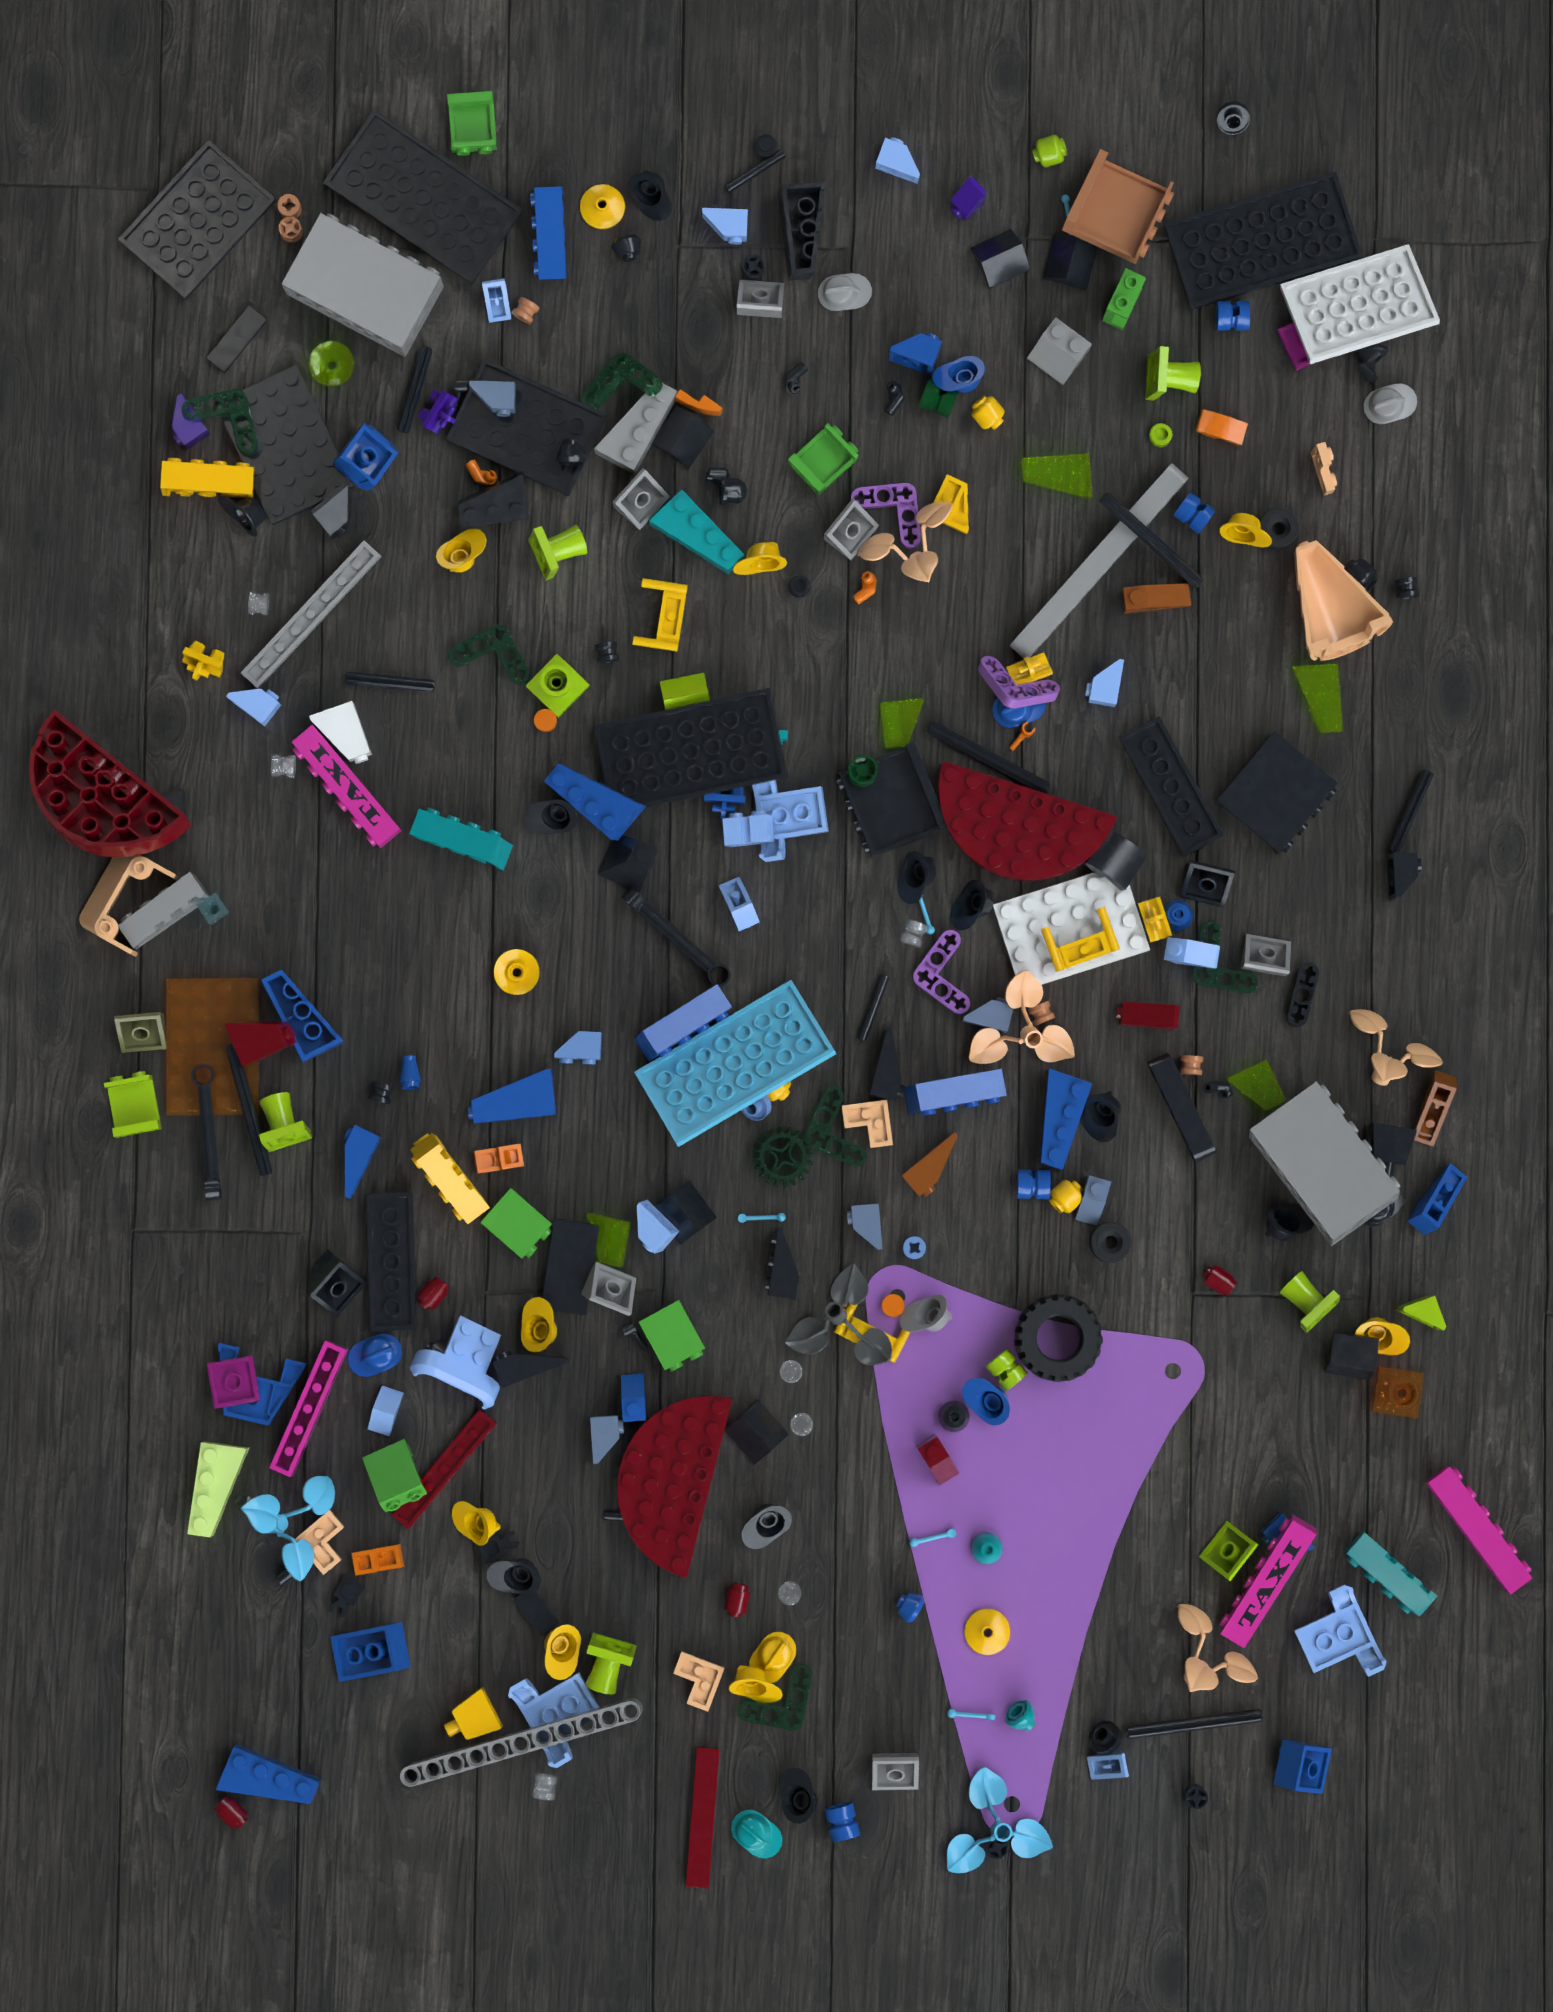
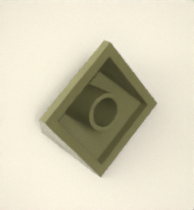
[114,1012,167,1053]

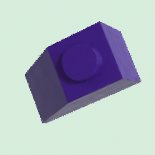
[950,176,987,222]
[172,394,210,450]

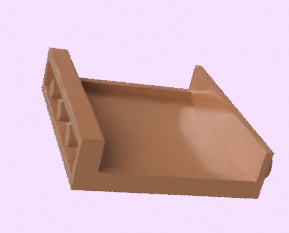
[1062,149,1174,264]

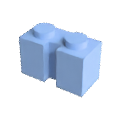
[723,811,774,847]

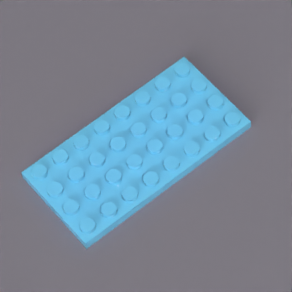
[634,980,836,1147]

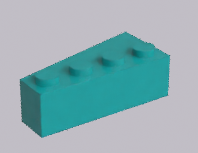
[649,490,745,574]
[409,808,513,871]
[1344,1531,1437,1617]

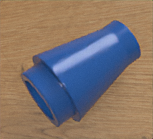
[399,1055,422,1090]

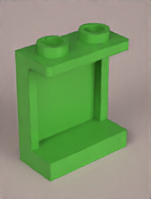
[447,91,497,156]
[1102,268,1146,330]
[788,423,858,496]
[480,1188,553,1259]
[639,1300,705,1372]
[362,1439,427,1512]

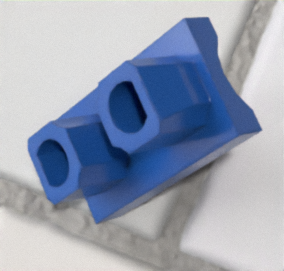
[704,787,745,819]

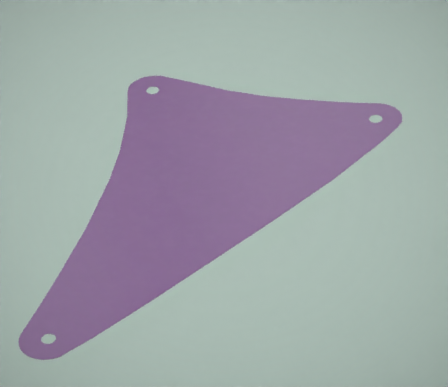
[866,1265,1205,1837]

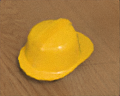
[1220,513,1272,548]
[436,528,487,572]
[733,542,787,575]
[521,1297,557,1353]
[1355,1317,1410,1355]
[452,1501,501,1546]
[544,1624,581,1680]
[749,1632,796,1683]
[729,1665,783,1703]

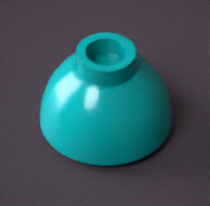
[971,1532,1003,1565]
[1005,1700,1035,1731]

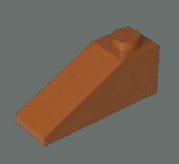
[1121,583,1191,614]
[1414,1070,1457,1146]
[902,1132,958,1197]

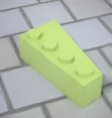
[187,1441,249,1537]

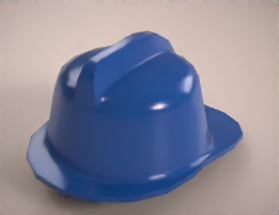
[932,356,985,393]
[992,692,1046,728]
[348,1334,402,1377]
[962,1378,1010,1425]

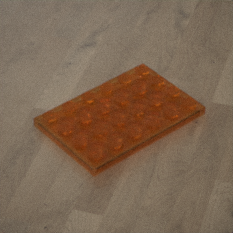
[166,978,259,1116]

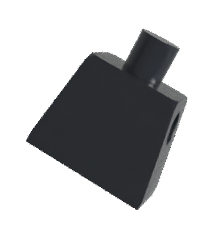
[1370,1123,1417,1177]

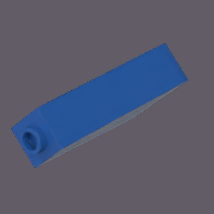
[468,1069,557,1124]

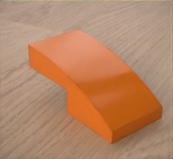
[675,389,723,416]
[1195,409,1248,446]
[473,1144,524,1174]
[352,1544,404,1576]

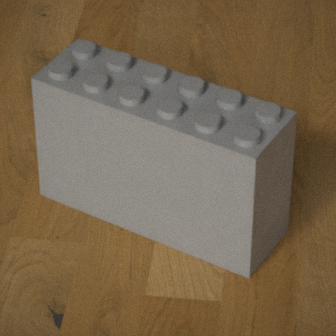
[282,213,444,357]
[1249,1081,1401,1247]

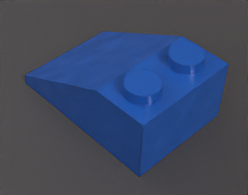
[330,1622,411,1682]

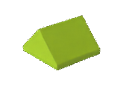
[660,673,710,710]
[1396,1295,1446,1331]
[1199,1521,1258,1581]

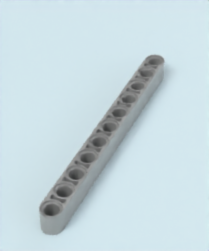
[1010,464,1189,658]
[400,1698,643,1787]

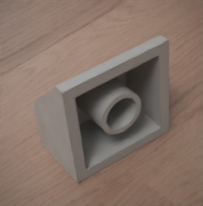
[1027,317,1092,385]

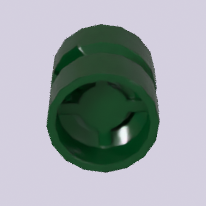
[919,379,959,418]
[848,755,878,788]

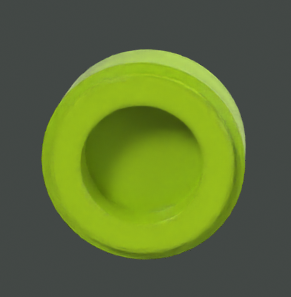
[1149,423,1172,447]

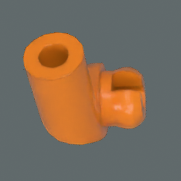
[466,460,497,485]
[852,571,877,605]

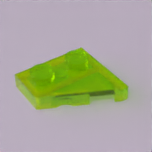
[880,698,924,749]
[1227,1060,1287,1110]
[587,1213,631,1267]

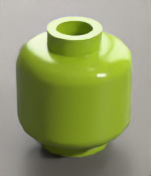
[1033,135,1067,167]

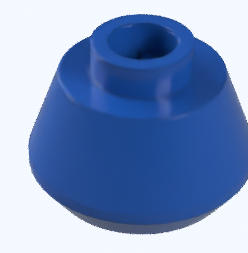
[1164,900,1193,931]
[896,1592,925,1623]

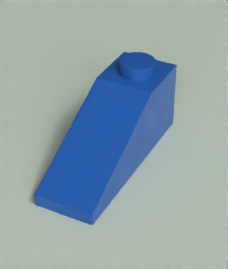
[344,1125,381,1199]
[1407,1163,1467,1235]

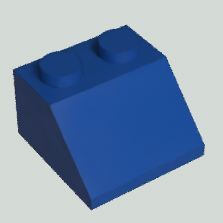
[889,333,942,376]
[1273,1739,1332,1794]

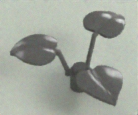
[785,1264,892,1366]

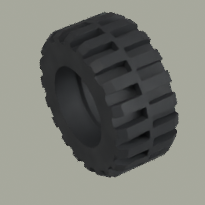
[1014,1294,1103,1382]

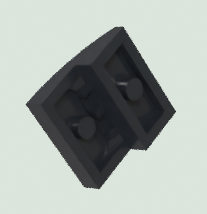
[1084,830,1148,891]

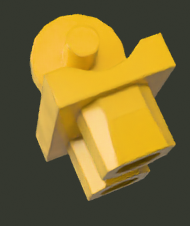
[182,641,224,681]
[1006,652,1053,685]
[1138,897,1172,943]

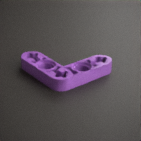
[851,483,921,549]
[978,656,1060,708]
[913,930,970,1014]

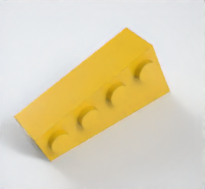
[160,458,254,498]
[410,1133,490,1224]

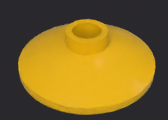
[580,184,625,229]
[494,949,540,995]
[964,1609,1010,1655]

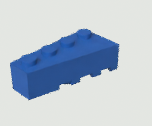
[261,970,343,1063]

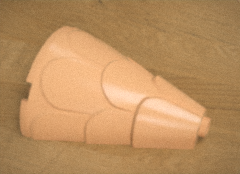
[1294,540,1393,661]

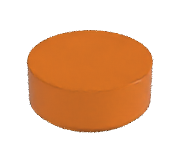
[534,709,557,732]
[882,1294,905,1317]

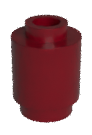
[1202,1264,1237,1296]
[417,1276,450,1311]
[724,1582,750,1618]
[214,1796,248,1830]

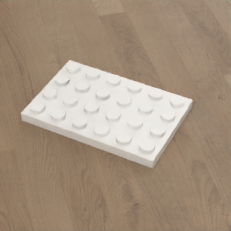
[1280,244,1440,364]
[993,873,1150,985]

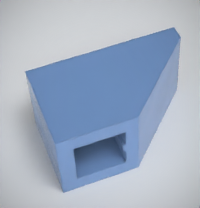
[554,1031,602,1065]

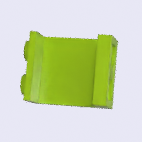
[104,1071,162,1138]

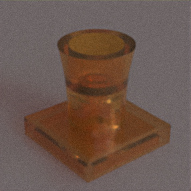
[1372,1366,1425,1419]

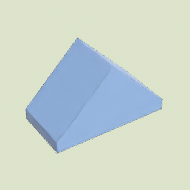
[482,279,511,323]
[368,1386,404,1436]
[1087,1750,1129,1780]

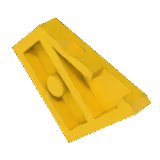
[934,474,969,534]

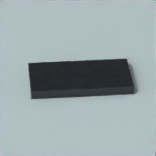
[543,1218,600,1315]

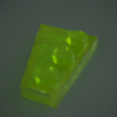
[1021,453,1092,500]
[1292,664,1343,733]

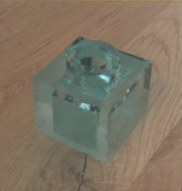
[196,893,230,925]

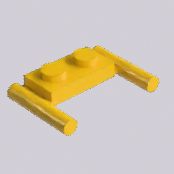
[633,578,688,652]
[1041,906,1120,972]
[834,1303,910,1363]

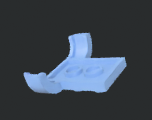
[752,780,829,862]
[410,1315,501,1410]
[1294,1585,1386,1677]
[508,1672,600,1768]

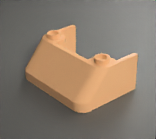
[79,855,180,957]

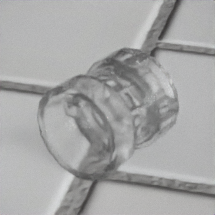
[271,754,296,778]
[900,919,928,948]
[778,1581,801,1605]
[532,1773,558,1800]

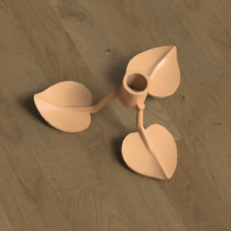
[857,502,953,582]
[969,970,1074,1064]
[1348,1009,1443,1086]
[1177,1604,1258,1692]

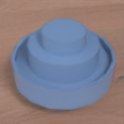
[741,1095,771,1121]

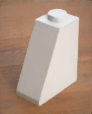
[309,701,372,764]

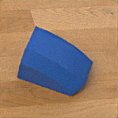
[333,423,398,491]

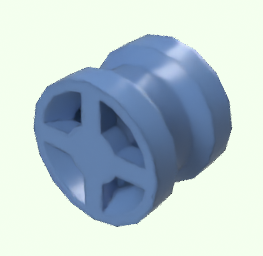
[903,1236,926,1259]

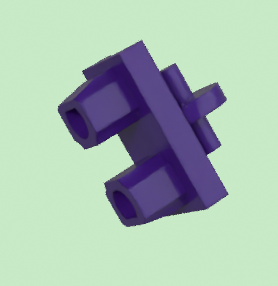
[418,390,459,434]

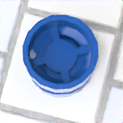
[1215,301,1250,331]
[1173,492,1216,534]
[1017,1169,1051,1199]
[824,1802,860,1842]

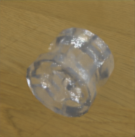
[248,592,270,615]
[780,1360,802,1383]
[790,1413,813,1436]

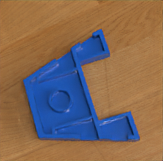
[218,1343,307,1426]

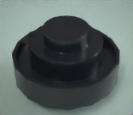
[1216,101,1250,135]
[1088,1720,1122,1755]

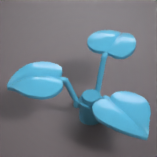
[241,1476,335,1581]
[947,1767,1053,1873]

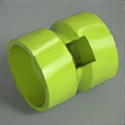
[985,1348,1028,1392]

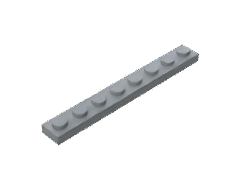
[241,541,381,689]

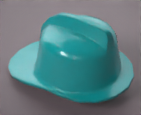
[731,1810,782,1859]

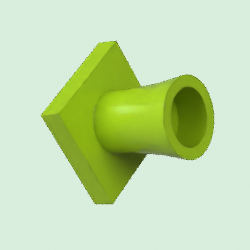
[1145,346,1201,401]
[528,525,587,581]
[526,654,590,718]
[259,1092,312,1152]
[1280,1271,1340,1333]
[585,1633,637,1694]

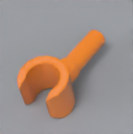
[1009,722,1035,751]

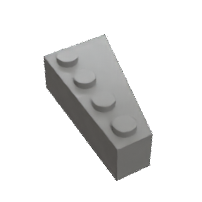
[594,380,677,475]
[118,872,211,950]

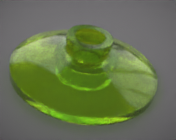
[309,341,354,386]

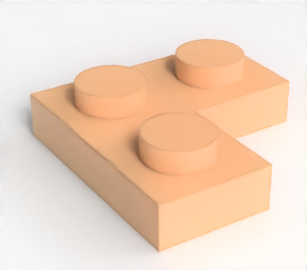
[1311,442,1337,496]
[842,1100,893,1148]
[295,1510,344,1575]
[673,1651,725,1712]

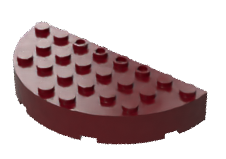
[29,710,191,857]
[938,761,1117,882]
[617,1395,732,1578]

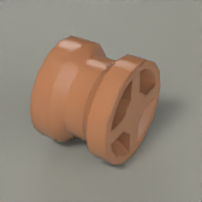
[277,194,302,219]
[279,217,303,243]
[511,297,540,324]
[1028,1001,1056,1026]
[1179,1055,1203,1075]

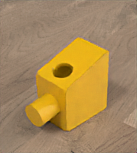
[444,1687,503,1740]

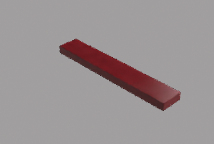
[391,1409,497,1530]
[686,1747,720,1889]

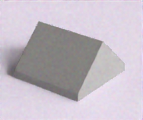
[737,280,784,318]
[613,468,670,530]
[824,499,879,560]
[1240,934,1291,976]
[581,1262,636,1316]
[872,1753,919,1790]

